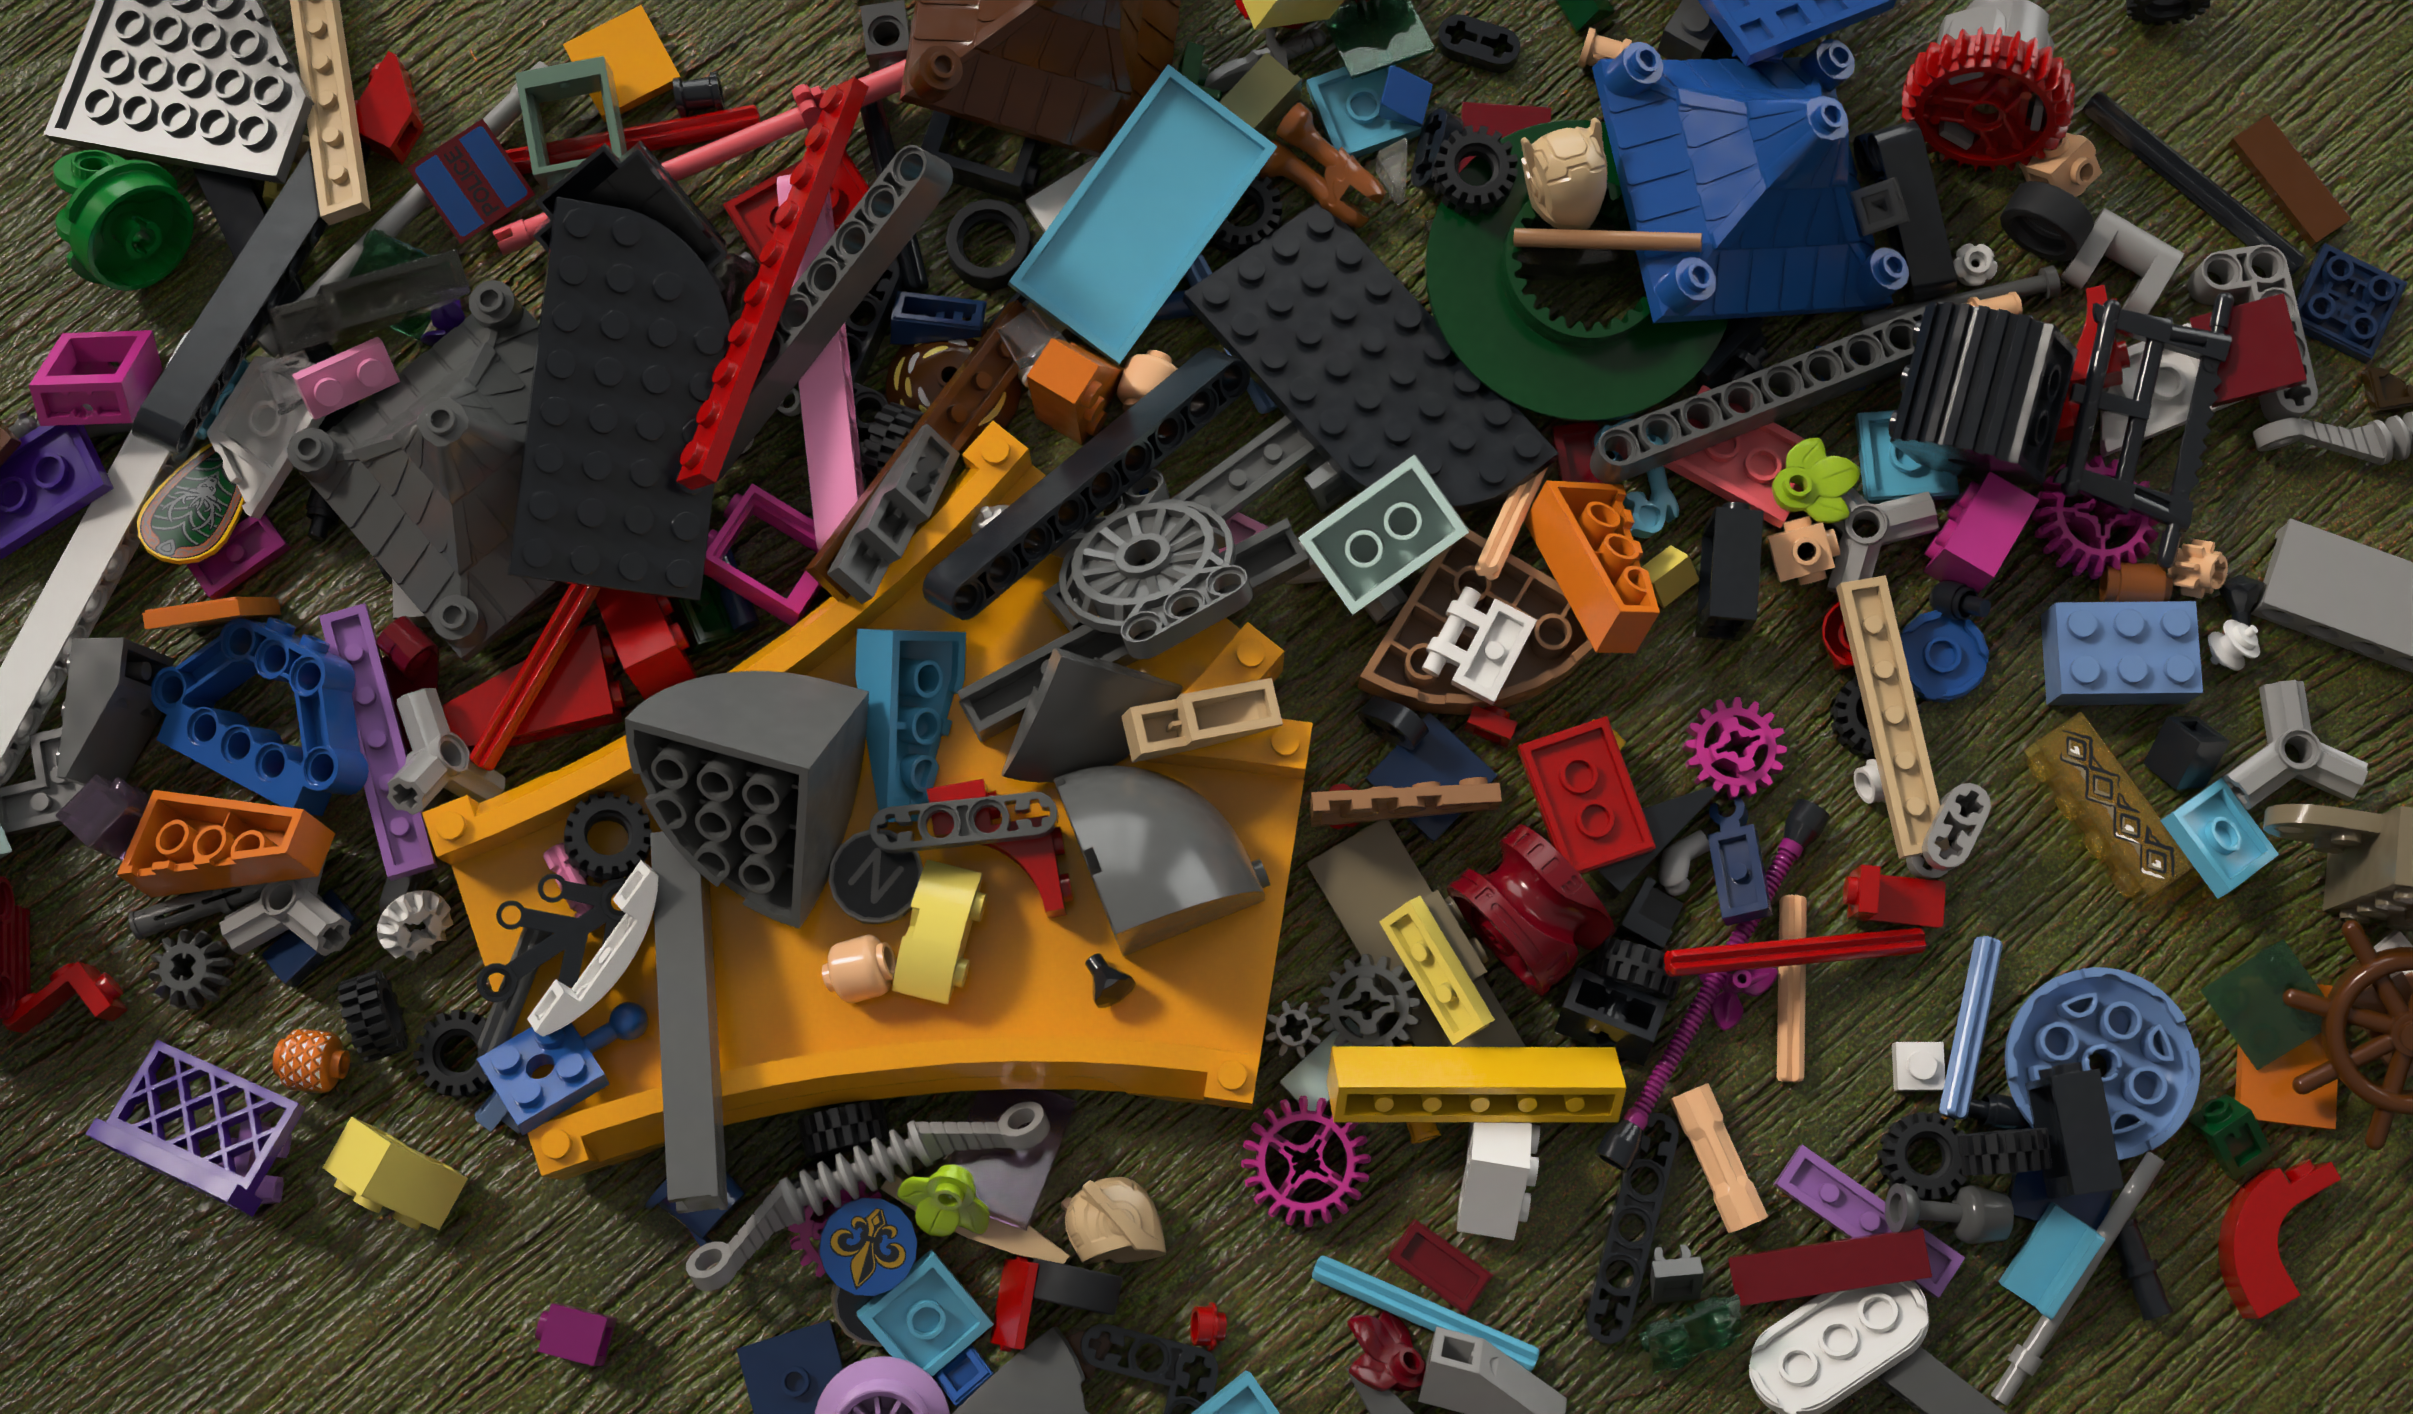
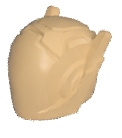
[1521,118,1607,230]
[1061,1177,1166,1264]

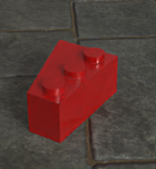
[595,588,698,700]

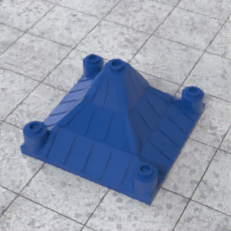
[1592,39,1909,323]

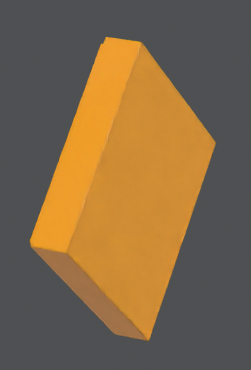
[563,5,681,123]

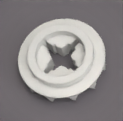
[377,890,453,961]

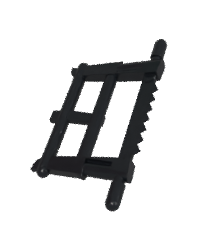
[2052,292,2234,569]

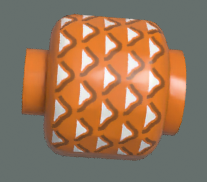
[272,1029,350,1093]

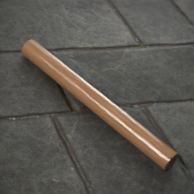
[1513,228,1703,252]

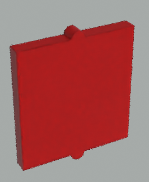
[990,1255,1039,1352]

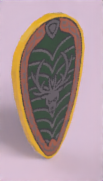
[137,443,245,565]

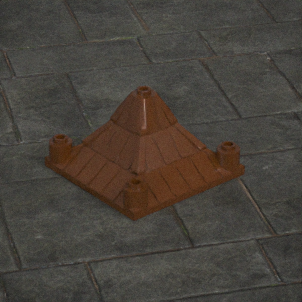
[899,0,1181,158]

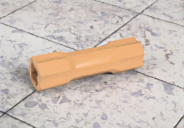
[1669,1083,1768,1233]

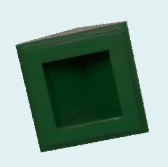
[1555,0,1615,34]

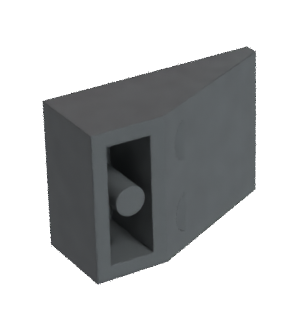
[56,638,174,792]

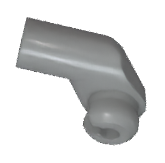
[1658,830,1710,896]

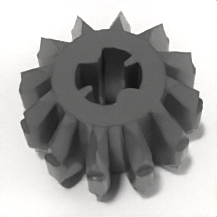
[147,929,234,1010]

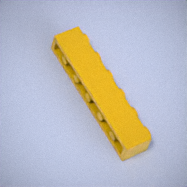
[1326,1046,1627,1122]

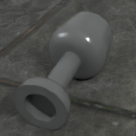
[1885,1183,2014,1244]

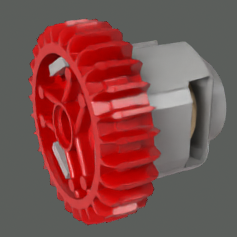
[1902,0,2075,173]

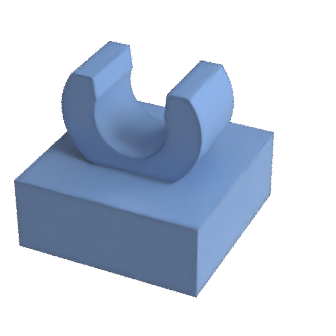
[475,1090,520,1134]

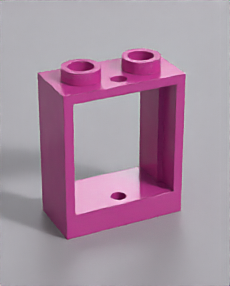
[29,330,163,426]
[704,483,823,627]

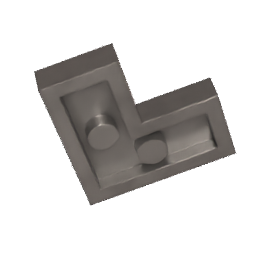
[0,728,85,837]

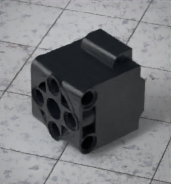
[533,141,728,292]

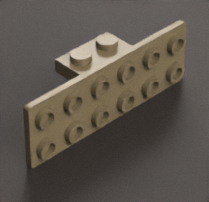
[1307,820,1526,1047]

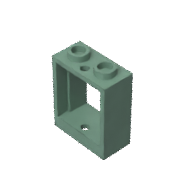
[515,56,627,189]

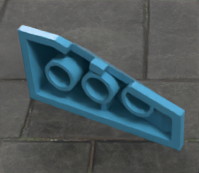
[855,629,966,822]

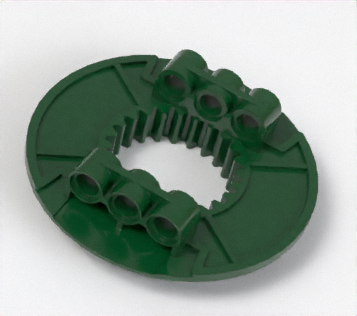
[1425,120,1729,422]

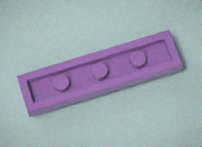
[1773,1145,1965,1298]

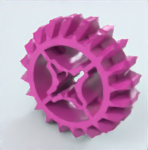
[2032,455,2159,580]
[1241,1096,1371,1227]

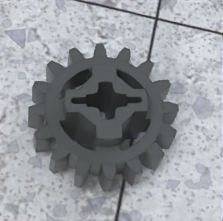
[1318,954,1424,1047]

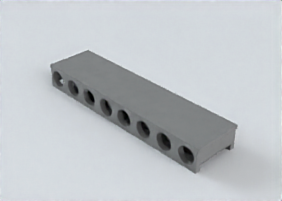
[2251,518,2413,673]

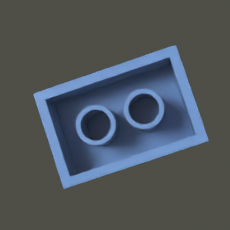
[2041,601,2203,705]

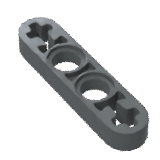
[869,792,1059,853]

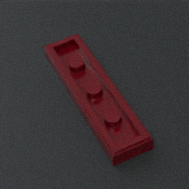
[1728,1227,1932,1307]

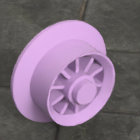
[815,1356,950,1414]

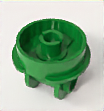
[53,150,194,291]

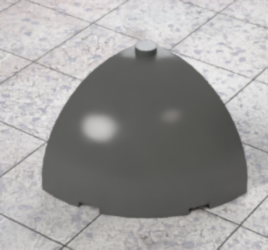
[625,671,869,929]
[1053,766,1270,956]

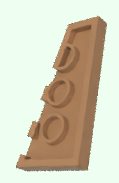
[1309,777,1502,827]

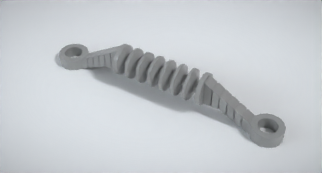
[2252,411,2413,465]
[686,1101,1050,1291]

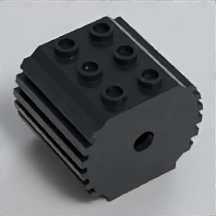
[1888,302,2078,486]

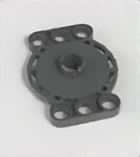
[1051,469,1253,659]

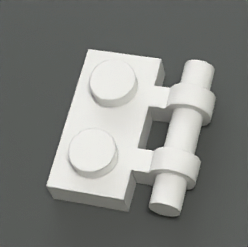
[1422,586,1537,706]

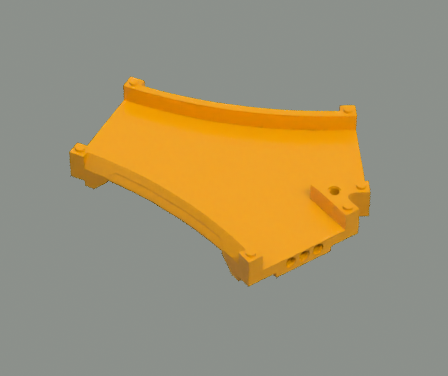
[422,421,1313,1181]

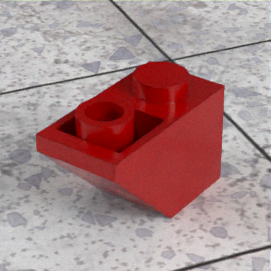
[355,51,424,165]

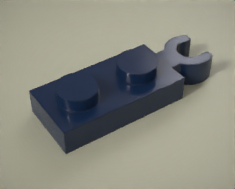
[1708,797,1773,926]

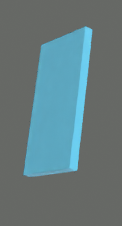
[1007,64,1278,366]

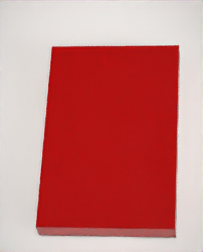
[723,150,869,266]
[1517,716,1656,876]

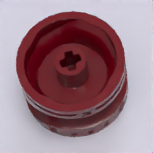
[1447,824,1615,996]

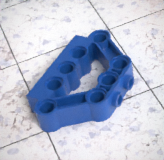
[151,617,369,816]

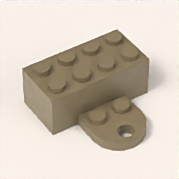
[2263,804,2413,931]

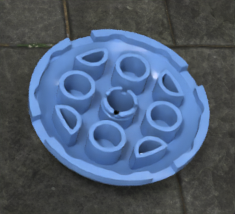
[2005,967,2200,1160]

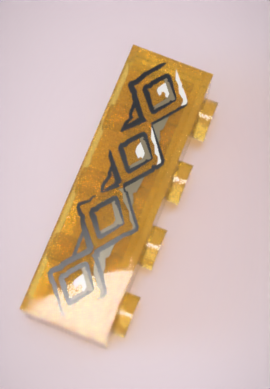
[2024,712,2194,904]

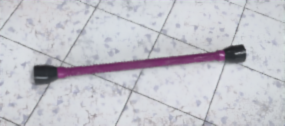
[1595,799,1830,1173]

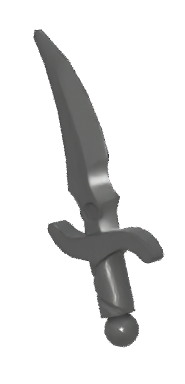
[1204,27,1326,93]

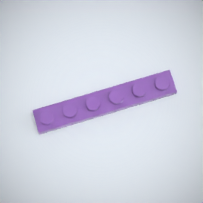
[319,603,438,881]

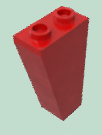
[442,624,627,754]

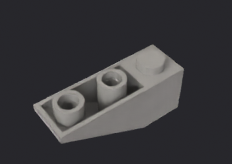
[1418,1326,1567,1414]

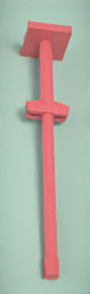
[493,59,906,256]

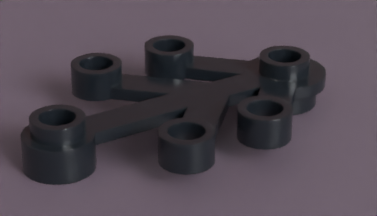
[477,874,628,1002]

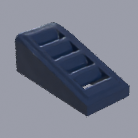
[890,291,987,345]

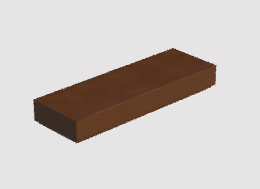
[2228,115,2351,248]

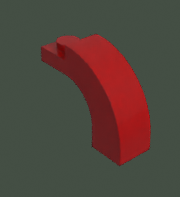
[2218,1159,2341,1319]

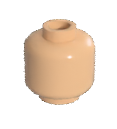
[1116,350,1178,411]
[822,935,896,1003]

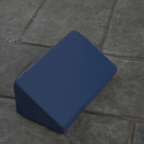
[262,889,364,988]

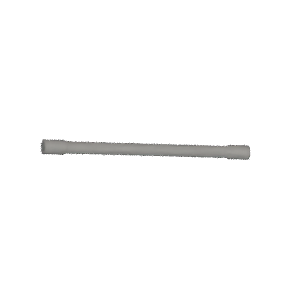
[255,61,548,358]

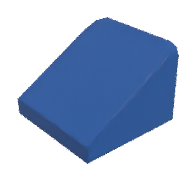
[1379,65,1433,127]
[933,1344,995,1408]

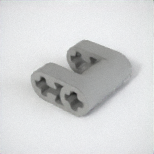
[2060,208,2184,315]
[1906,783,1991,880]

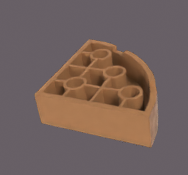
[1358,529,1595,715]

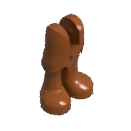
[1260,102,1387,228]

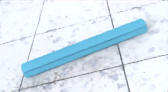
[1312,1256,1540,1372]

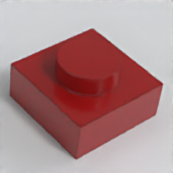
[1464,706,1518,748]

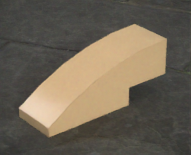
[1121,678,1283,763]

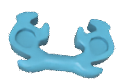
[1594,419,1679,538]

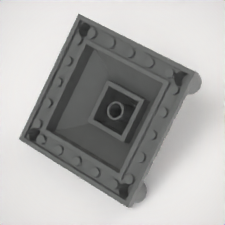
[287,280,561,663]

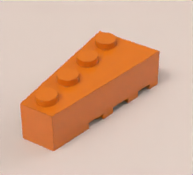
[117,790,336,898]

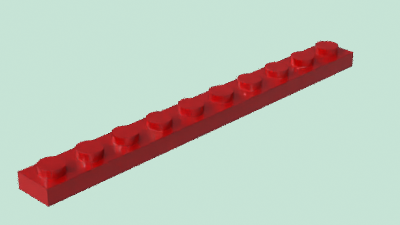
[676,77,869,490]

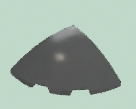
[1001,647,1183,783]
[953,1327,1091,1414]

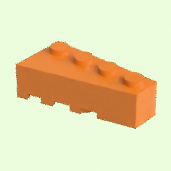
[1524,480,1660,653]

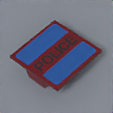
[407,118,536,244]

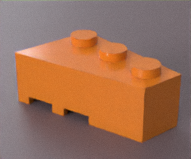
[1027,338,1124,445]

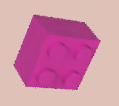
[1923,472,2039,593]

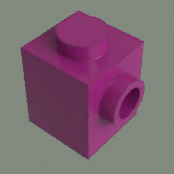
[535,1303,617,1366]

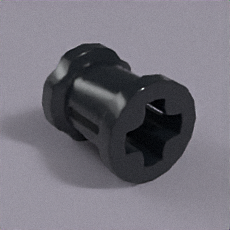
[673,71,725,118]

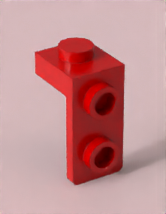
[1843,864,1946,928]
[2,962,128,1033]

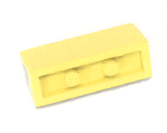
[1379,896,1495,1045]

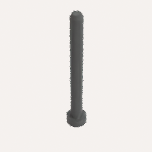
[1860,265,2061,330]

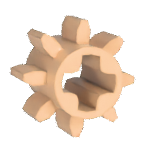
[2168,539,2228,599]

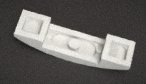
[527,860,659,1037]

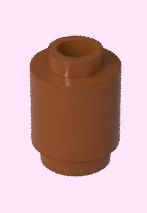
[2098,561,2173,602]

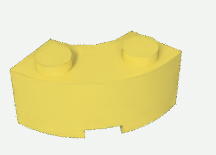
[892,859,987,1005]

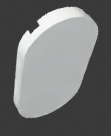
[1749,1280,1929,1414]

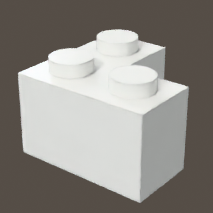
[1457,1122,1540,1240]

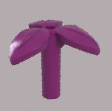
[1698,967,1778,1031]

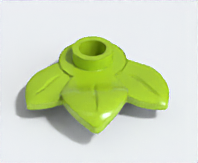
[1772,438,1861,523]
[897,1165,990,1237]

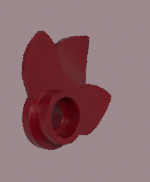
[1347,1310,1426,1392]

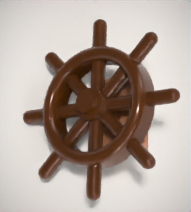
[2282,920,2413,1151]

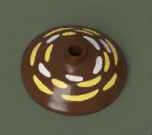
[886,328,1022,453]

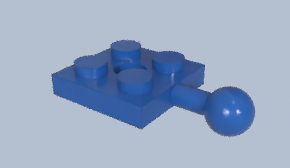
[477,1002,648,1135]

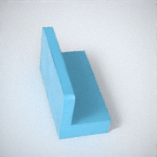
[1998,1201,2105,1320]

